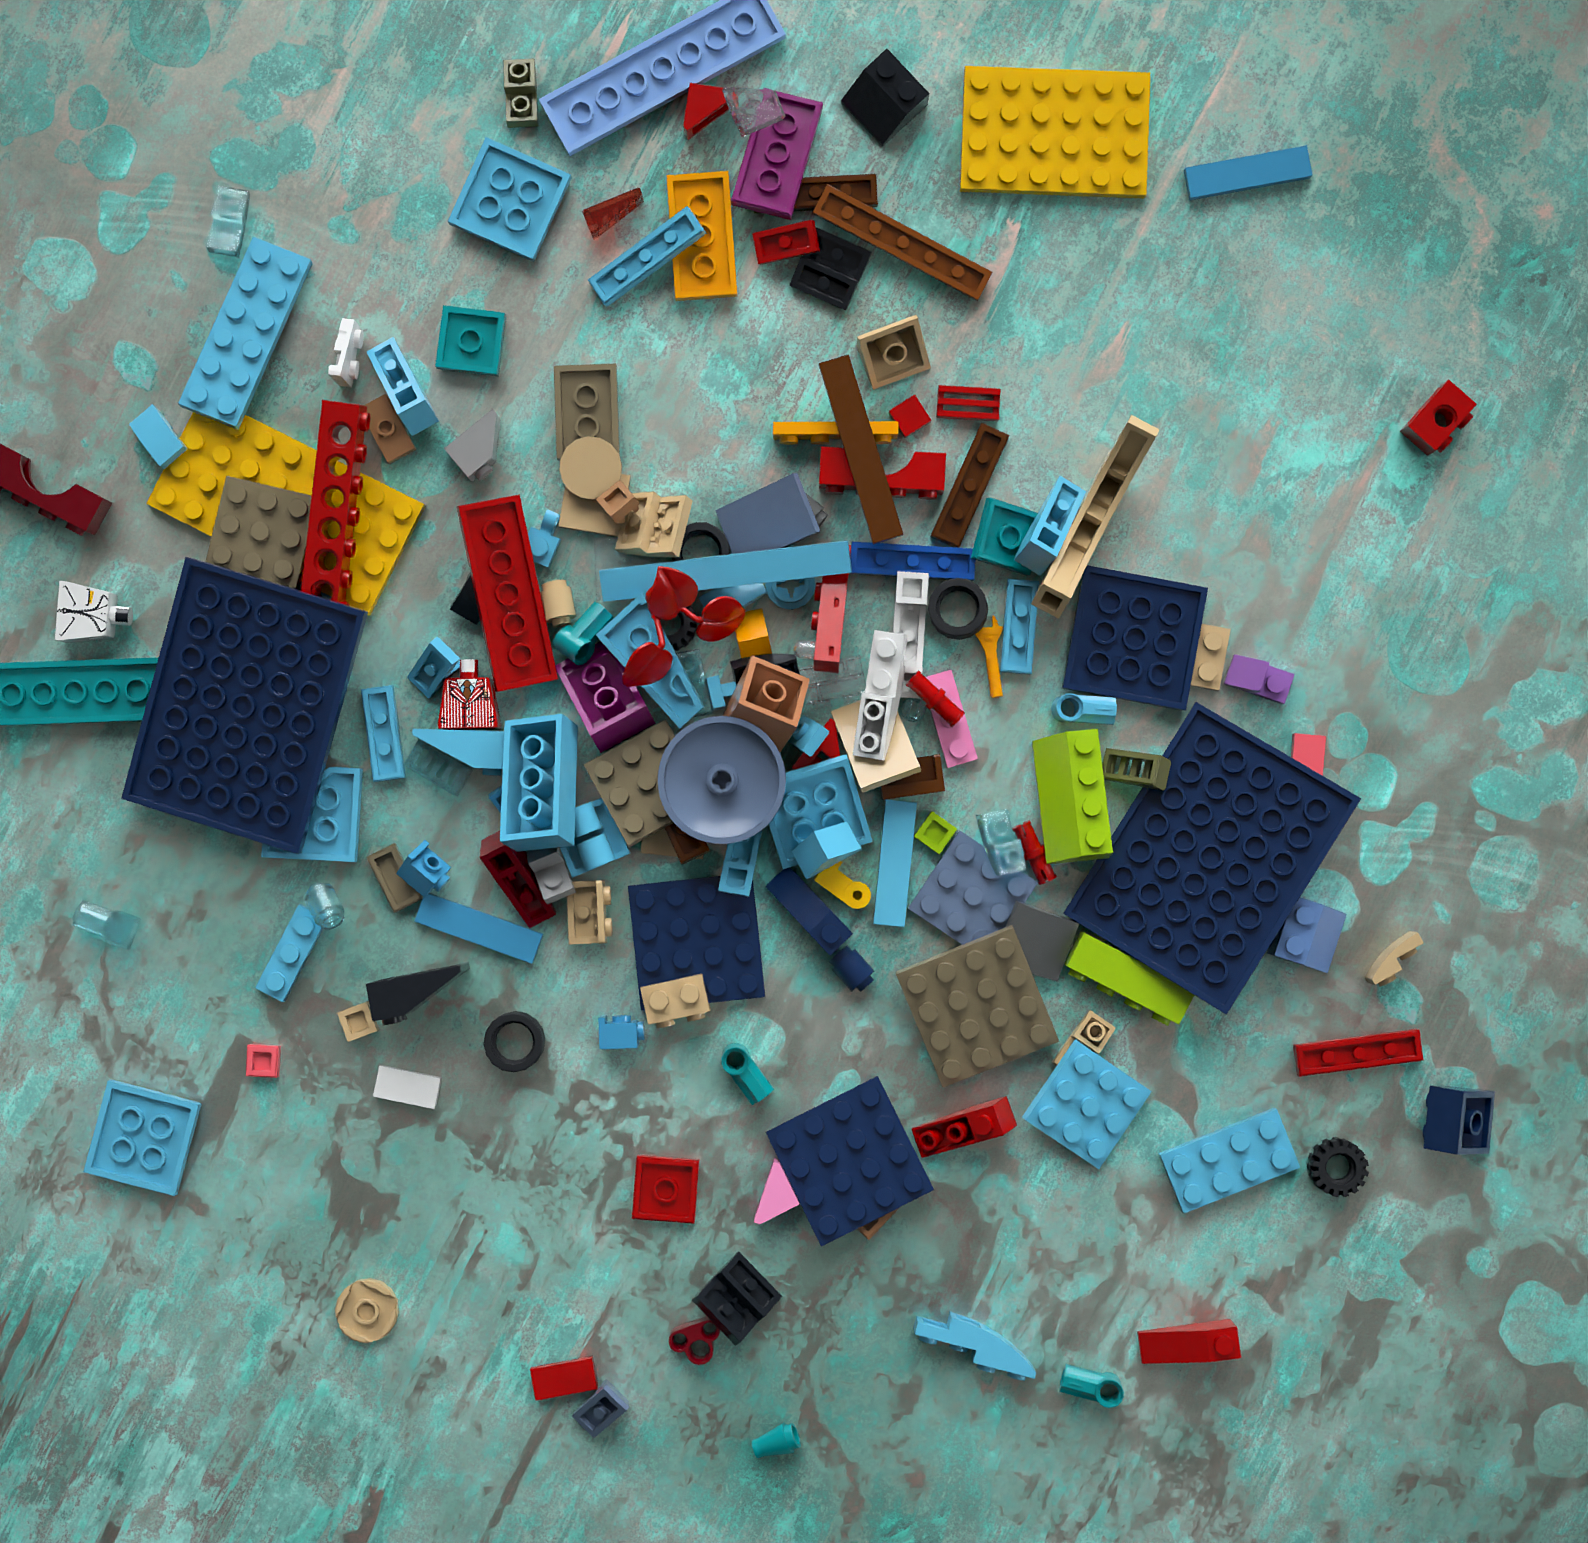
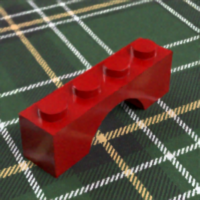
[819,447,946,500]

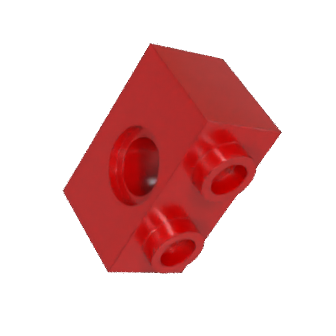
[1400,380,1477,456]

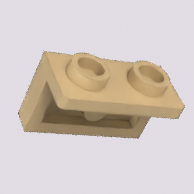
[567,880,613,945]
[640,974,711,1028]

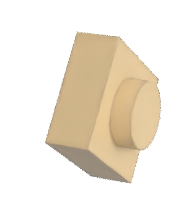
[337,1001,379,1042]

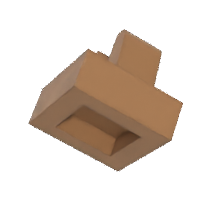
[596,480,640,524]

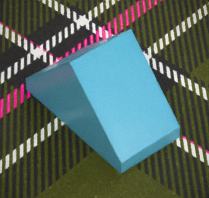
[792,821,862,879]

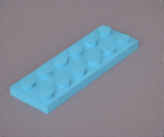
[178,237,313,430]

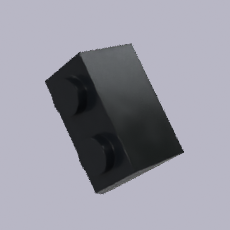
[841,49,930,147]

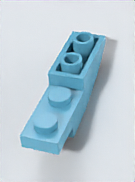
[913,1312,1036,1381]

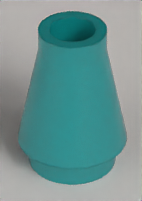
[752,1422,801,1458]

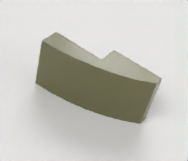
[503,58,539,128]

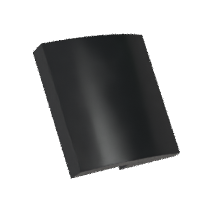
[789,227,872,310]
[692,1251,782,1346]

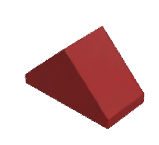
[683,83,738,140]

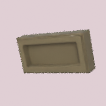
[366,843,423,913]

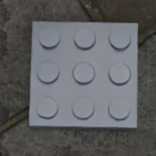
[908,831,1038,945]

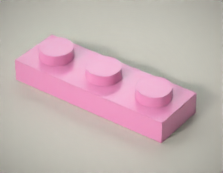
[926,669,978,768]

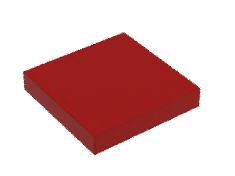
[632,1155,700,1224]

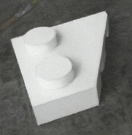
[328,318,364,388]

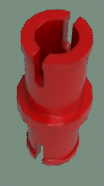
[906,670,965,727]
[1012,820,1057,885]

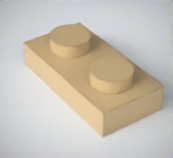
[1191,624,1231,691]

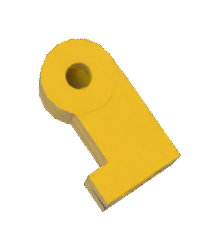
[813,861,871,909]

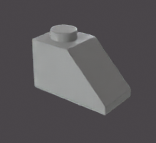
[444,409,500,482]

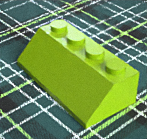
[1032,729,1113,864]

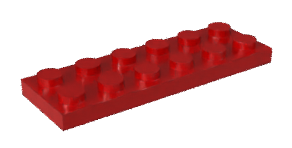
[456,494,558,692]

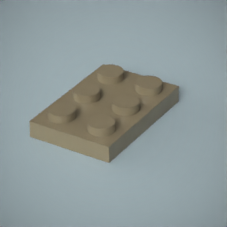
[554,363,620,461]

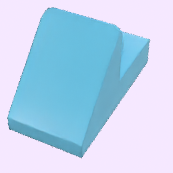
[407,637,460,699]

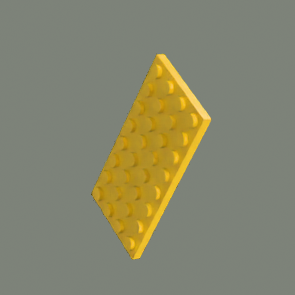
[146,412,426,616]

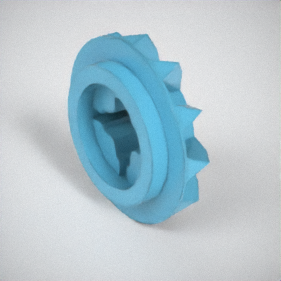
[765,577,815,610]

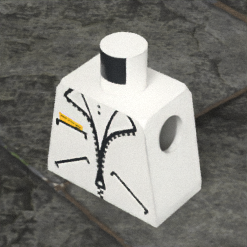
[55,581,133,643]

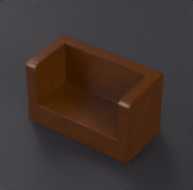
[880,754,945,800]

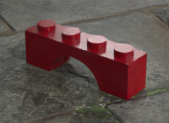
[0,443,112,536]

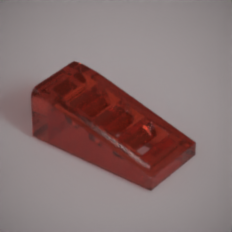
[582,188,644,240]

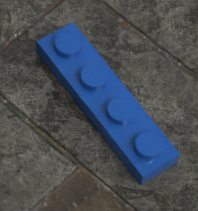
[850,541,976,581]

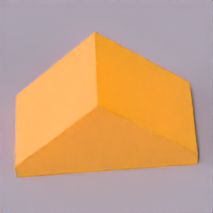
[735,608,772,658]

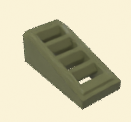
[1102,748,1171,790]

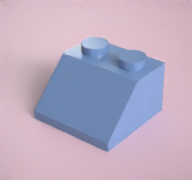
[1267,897,1347,973]

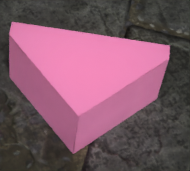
[754,1158,800,1224]

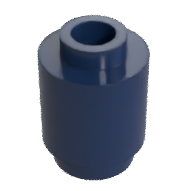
[829,945,874,992]

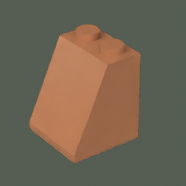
[722,655,810,752]

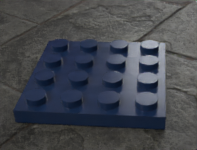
[1062,565,1208,711]
[628,876,765,1010]
[766,1076,934,1247]

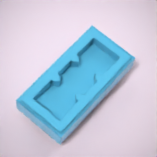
[788,715,829,756]

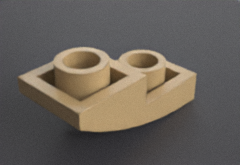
[1364,931,1424,986]
[1051,1010,1116,1066]

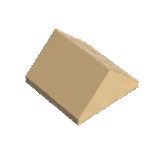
[856,315,931,390]

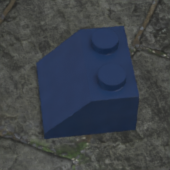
[1423,1086,1495,1155]

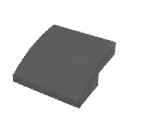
[1006,901,1079,981]

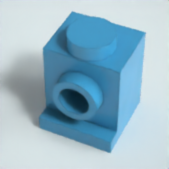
[396,840,451,898]
[598,1015,645,1049]

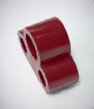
[669,1316,720,1365]

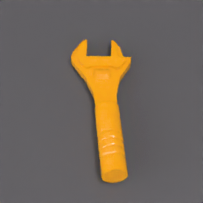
[975,615,1003,698]

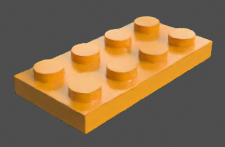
[666,171,738,301]

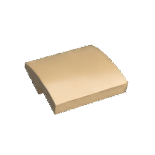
[615,491,693,557]

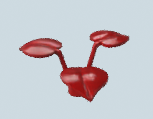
[622,566,746,687]

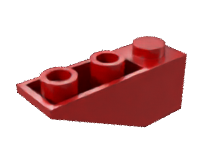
[911,1096,1017,1158]

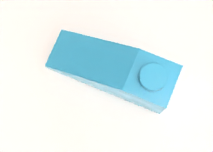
[366,337,439,436]
[1014,476,1086,576]
[412,729,504,776]

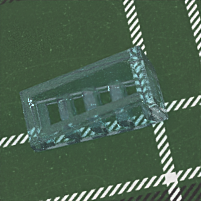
[404,739,473,796]

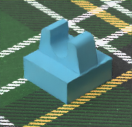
[705,675,737,711]

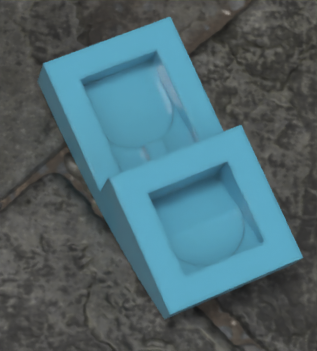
[129,404,188,469]

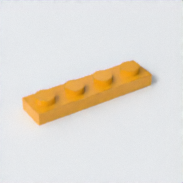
[773,421,898,445]

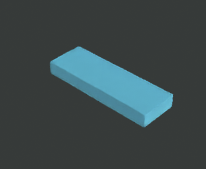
[1000,579,1039,675]
[361,685,406,782]

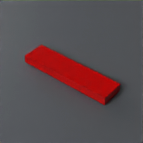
[1293,1029,1424,1077]

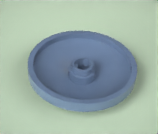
[658,716,786,844]

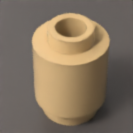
[540,580,576,628]

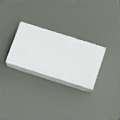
[373,1065,442,1109]

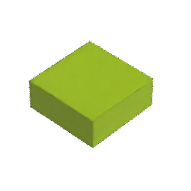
[914,811,957,854]

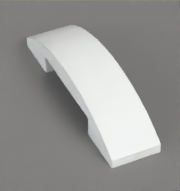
[893,571,929,699]

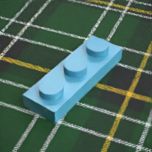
[255,904,329,1002]

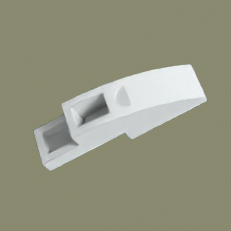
[853,630,907,760]

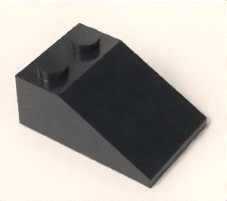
[366,962,470,1026]

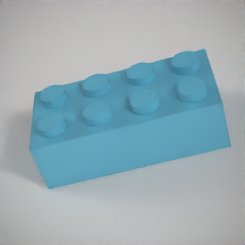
[500,714,578,852]

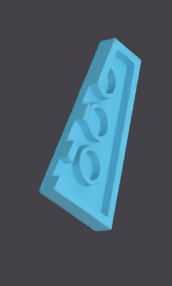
[596,593,704,728]

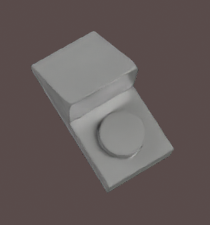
[527,847,576,904]

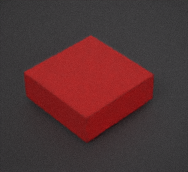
[888,394,932,438]

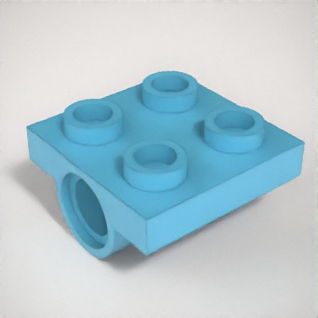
[560,798,631,878]

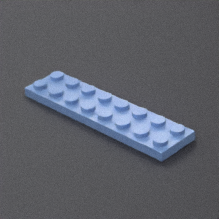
[539,0,786,156]

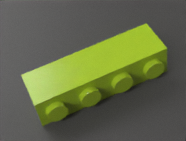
[1064,932,1194,1026]

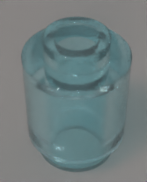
[304,883,345,930]

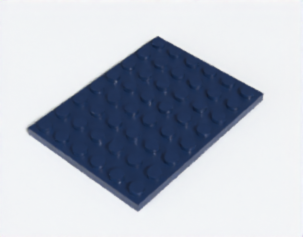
[121,557,368,854]
[1063,702,1361,1015]

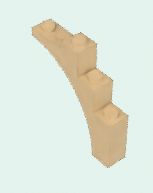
[1031,415,1160,619]

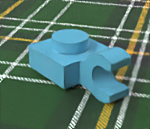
[528,509,561,568]

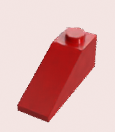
[1137,1319,1241,1364]

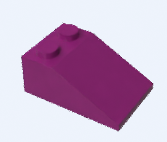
[555,641,656,753]

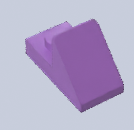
[1224,654,1295,704]

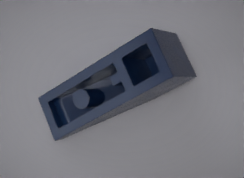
[765,867,853,955]

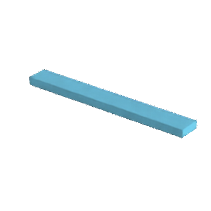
[599,540,852,602]

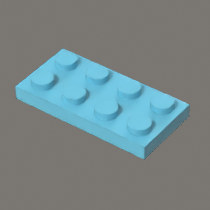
[1159,1107,1300,1213]

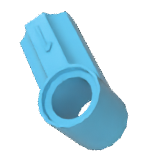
[1051,693,1117,725]

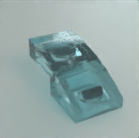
[206,185,250,258]

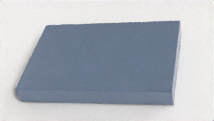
[715,473,820,554]

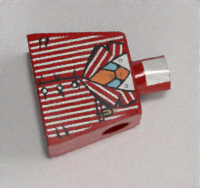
[438,659,502,730]

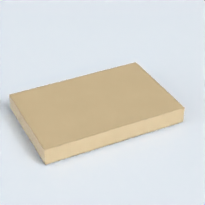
[831,700,921,793]

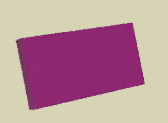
[731,88,823,220]

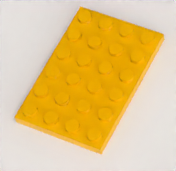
[960,66,1151,199]

